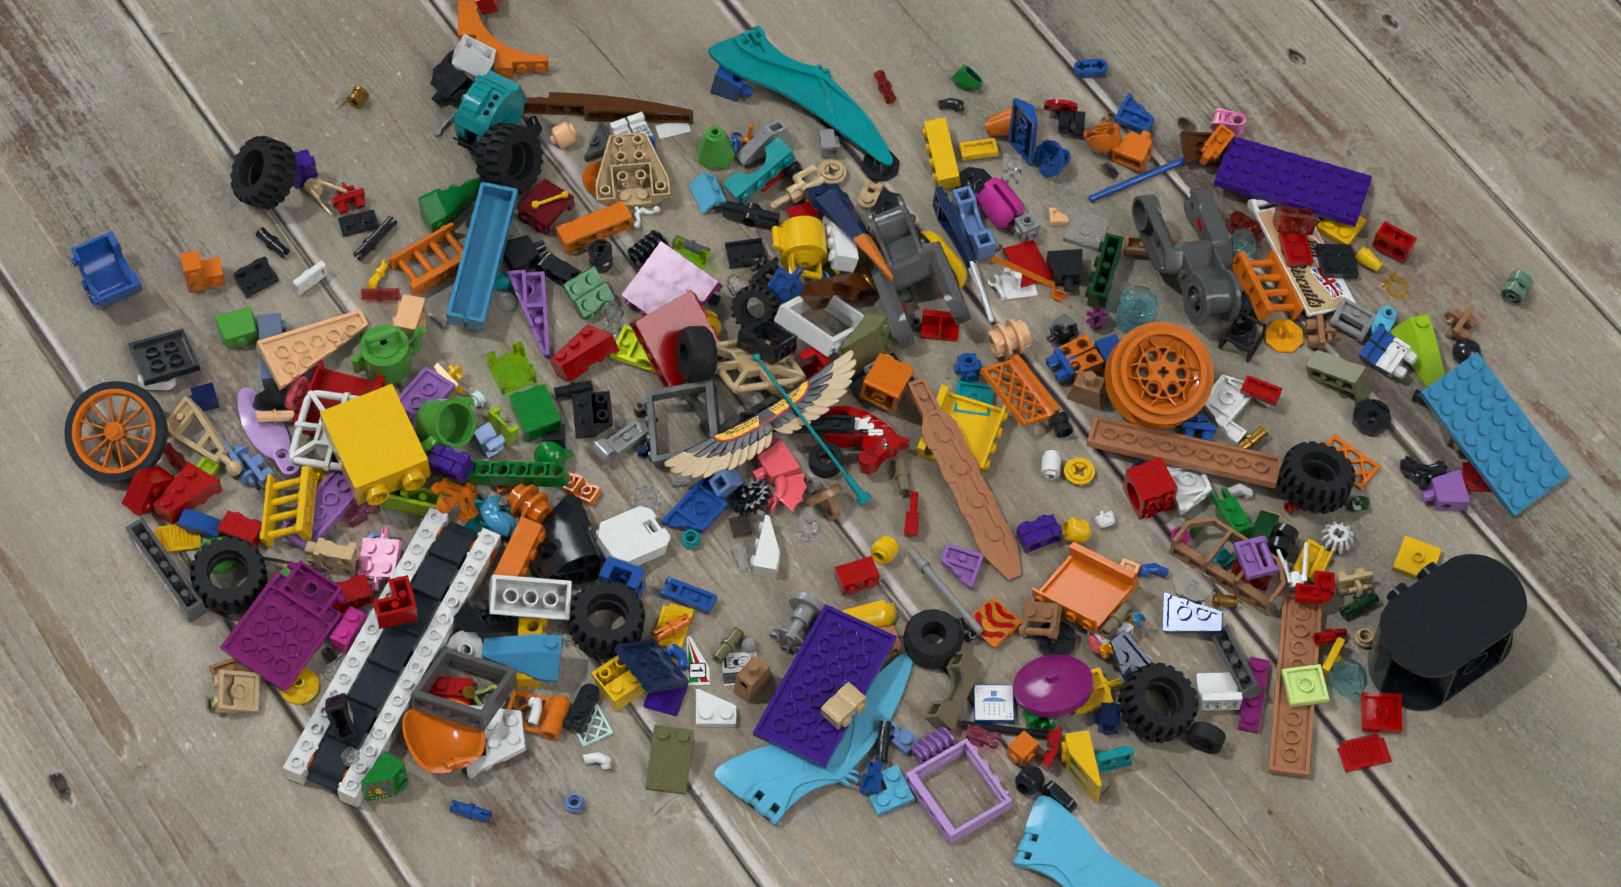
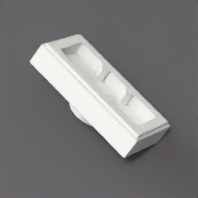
[292,260,328,295]

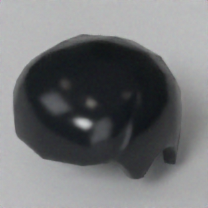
[1452,338,1481,364]

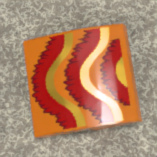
[966,597,1022,650]

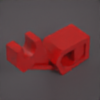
[904,491,920,536]

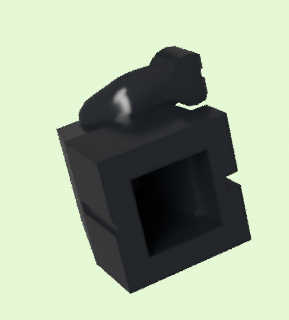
[1046,313,1079,345]

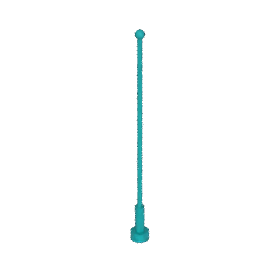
[753,354,872,506]

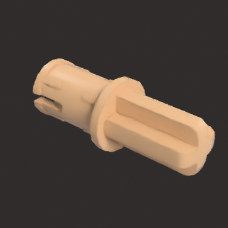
[256,409,295,424]

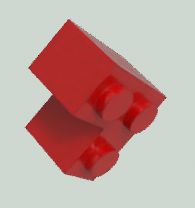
[121,466,175,516]
[373,575,418,629]

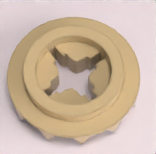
[817,160,846,184]

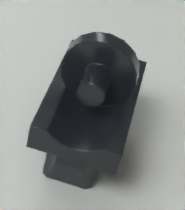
[748,257,780,285]

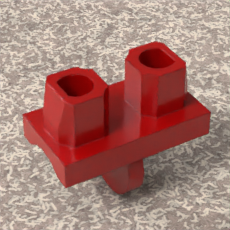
[331,182,365,215]

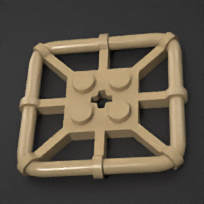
[715,337,806,394]

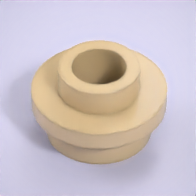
[1355,628,1374,647]

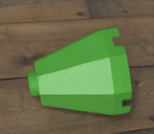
[696,126,735,171]

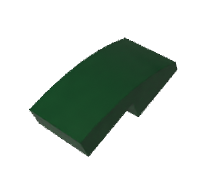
[1248,510,1280,544]

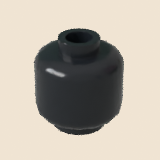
[1015,765,1045,795]

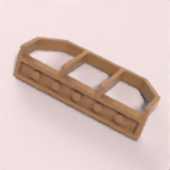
[1169,517,1286,616]

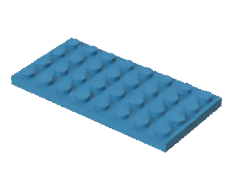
[1419,352,1570,517]

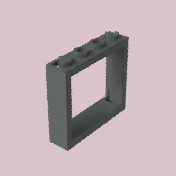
[681,358,781,433]
[643,379,721,468]
[411,647,517,731]

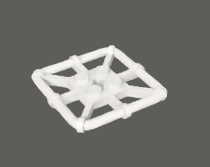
[288,390,359,471]

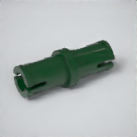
[1339,591,1379,620]

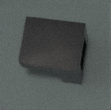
[546,424,566,450]

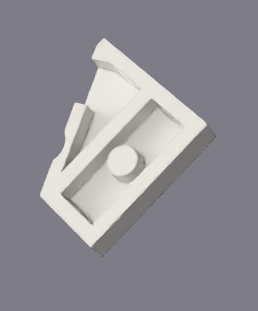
[696,689,736,727]

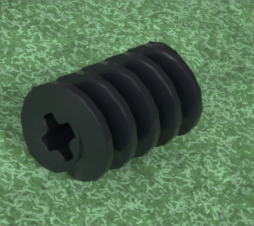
[627,230,669,269]

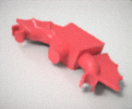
[751,436,807,513]

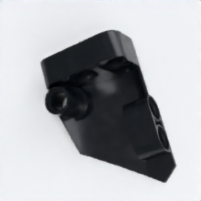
[536,494,601,585]

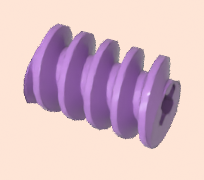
[911,727,956,765]

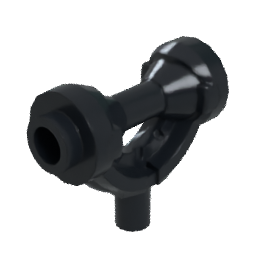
[1399,456,1447,491]

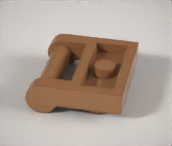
[1019,601,1062,639]

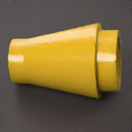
[1355,246,1383,272]

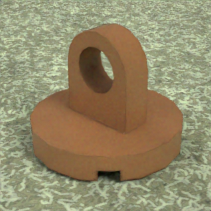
[806,483,843,521]

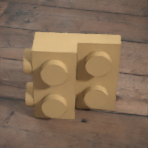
[211,669,259,714]

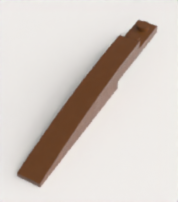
[523,92,693,124]

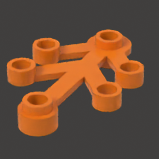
[431,478,479,524]

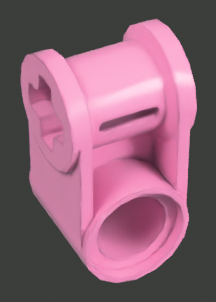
[1210,108,1246,136]

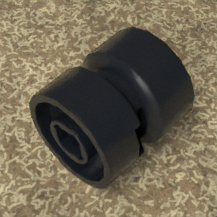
[1058,110,1085,135]
[588,239,613,273]
[1267,523,1299,560]

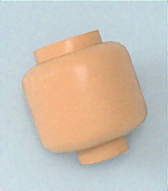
[550,122,578,149]

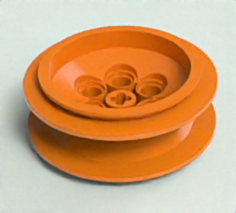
[1104,322,1214,430]

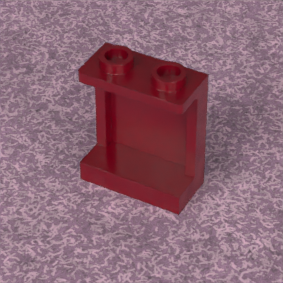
[517,178,575,235]

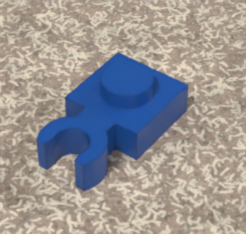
[859,759,883,796]

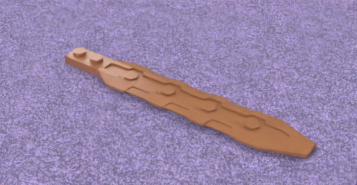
[906,377,1021,581]

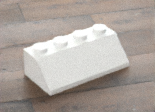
[489,575,572,621]

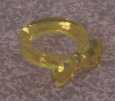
[1382,271,1409,298]

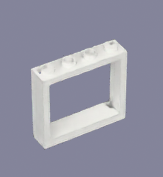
[774,295,865,357]

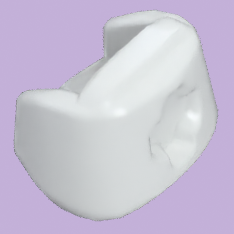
[1094,511,1115,528]

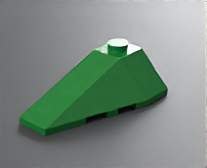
[418,178,481,233]

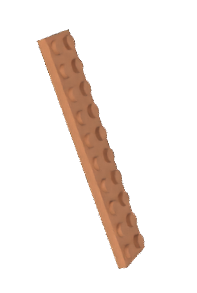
[1087,416,1283,488]
[1268,592,1322,778]

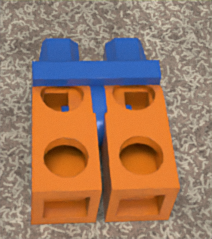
[1046,334,1104,384]

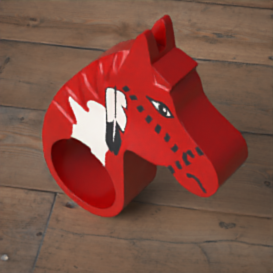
[818,406,910,475]

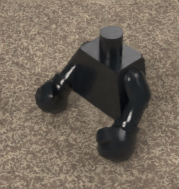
[430,50,474,105]

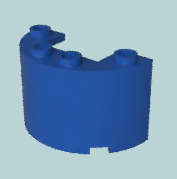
[70,231,142,309]

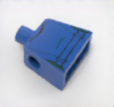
[710,66,754,102]

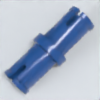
[449,799,492,823]

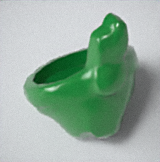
[534,441,575,464]

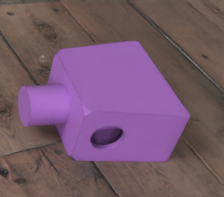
[1421,470,1470,511]

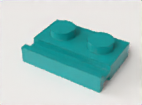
[1095,745,1134,773]

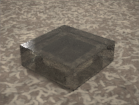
[729,515,752,538]

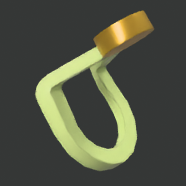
[463,685,497,706]

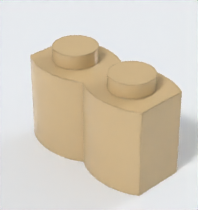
[821,682,867,730]

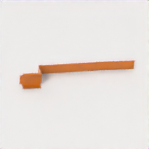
[991,255,1067,302]

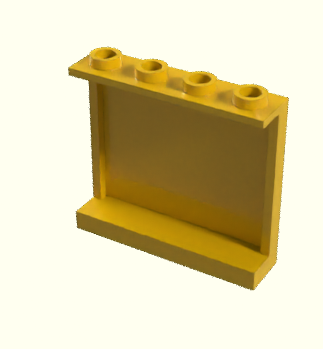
[917,384,1009,476]

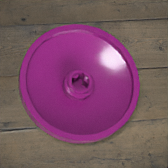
[1013,654,1094,717]

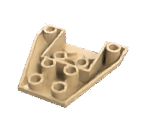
[595,132,671,209]

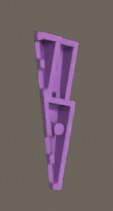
[508,270,550,358]

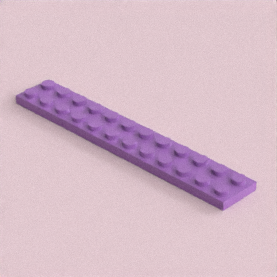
[280,366,456,550]

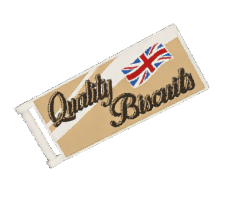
[1248,199,1356,317]

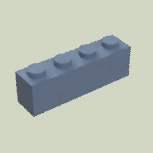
[258,313,287,389]

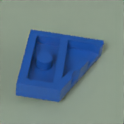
[1114,93,1155,133]

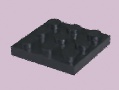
[128,328,200,386]

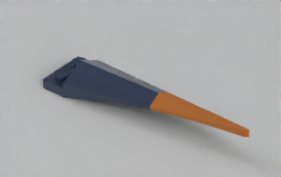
[804,183,894,282]

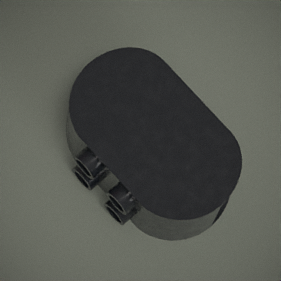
[1368,554,1527,711]

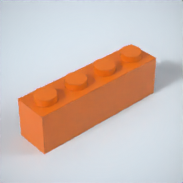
[556,201,633,254]
[488,516,546,589]

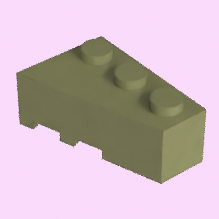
[1306,350,1371,406]

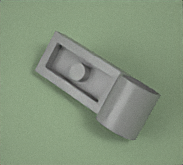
[592,419,648,464]

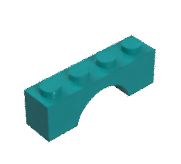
[723,136,796,204]

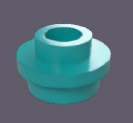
[681,529,700,549]

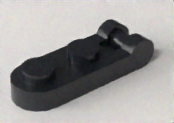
[563,683,600,734]

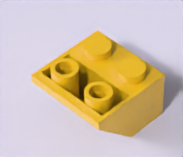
[591,655,646,712]

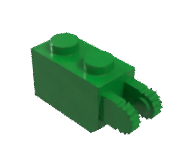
[1210,488,1252,544]

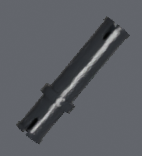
[353,216,397,261]

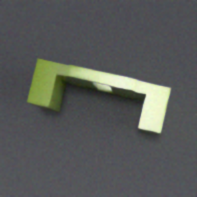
[487,406,519,445]

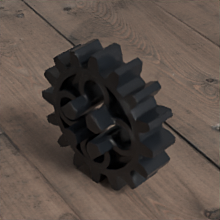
[729,478,771,516]

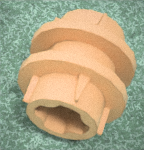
[987,318,1031,359]

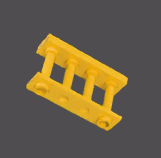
[259,465,318,549]

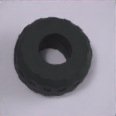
[675,326,718,383]
[903,609,963,669]

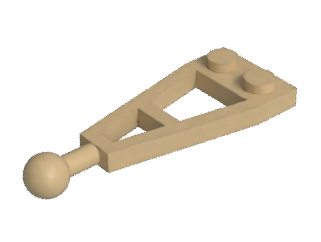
[167,396,242,476]

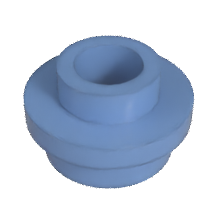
[564,793,585,813]

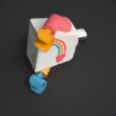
[1087,612,1146,659]

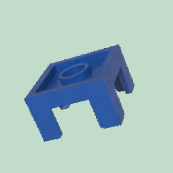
[599,556,646,599]

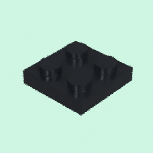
[1314,243,1359,279]

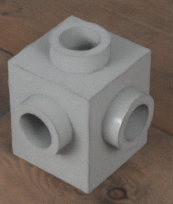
[1013,212,1041,243]

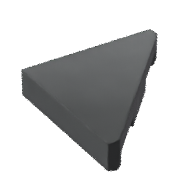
[584,121,610,162]

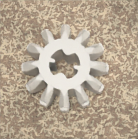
[1321,521,1354,554]

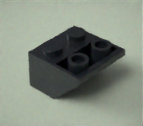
[572,391,613,439]
[453,600,513,633]

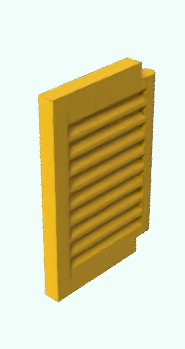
[153,524,201,553]
[651,603,694,648]

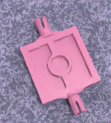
[357,526,402,592]

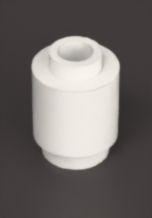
[1041,450,1061,480]

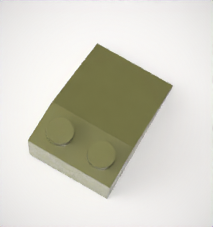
[841,312,894,377]
[646,725,695,795]

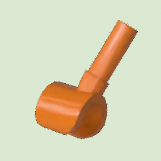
[741,124,754,145]

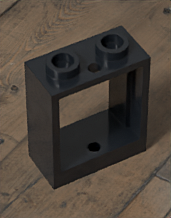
[736,317,798,365]

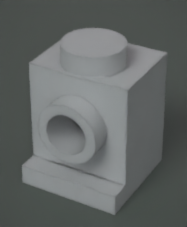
[819,129,840,159]

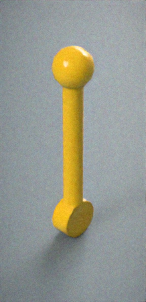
[532,191,569,209]

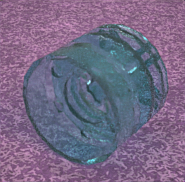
[1115,286,1159,334]

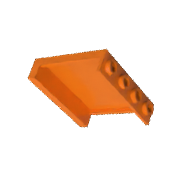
[1031,542,1139,633]

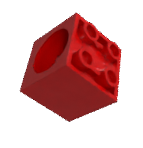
[1123,457,1178,520]

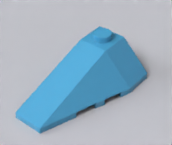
[481,634,563,682]

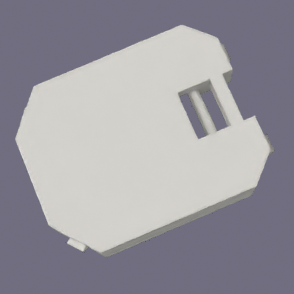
[596,506,671,566]

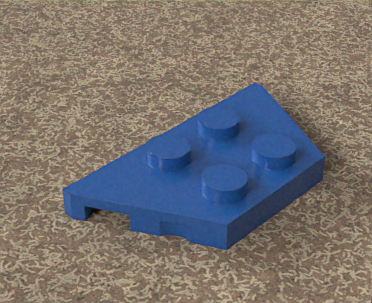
[661,474,728,534]

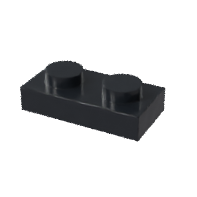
[338,210,379,237]

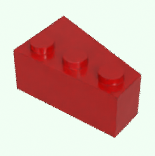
[549,324,620,382]
[153,462,223,525]

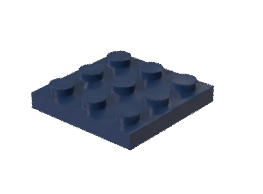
[613,639,689,693]

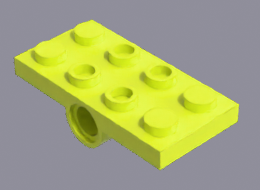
[610,324,656,373]

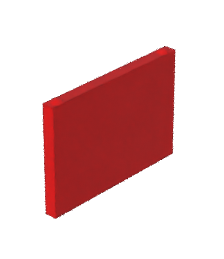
[1003,240,1052,288]

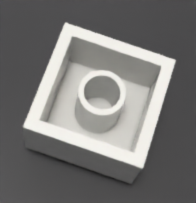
[451,34,496,78]

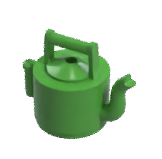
[350,325,427,385]
[415,396,476,452]

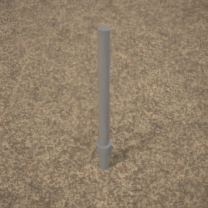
[909,549,983,635]

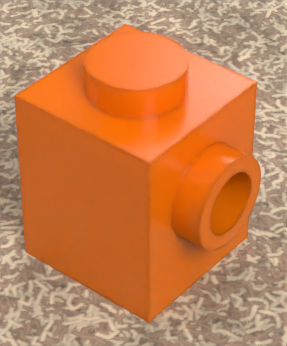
[1007,731,1039,767]

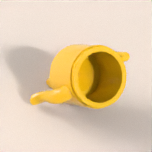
[772,216,842,280]

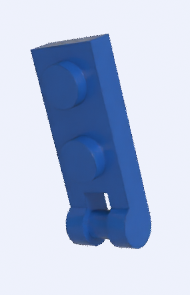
[659,577,717,615]

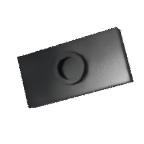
[875,190,901,215]

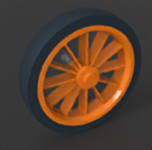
[64,381,168,483]

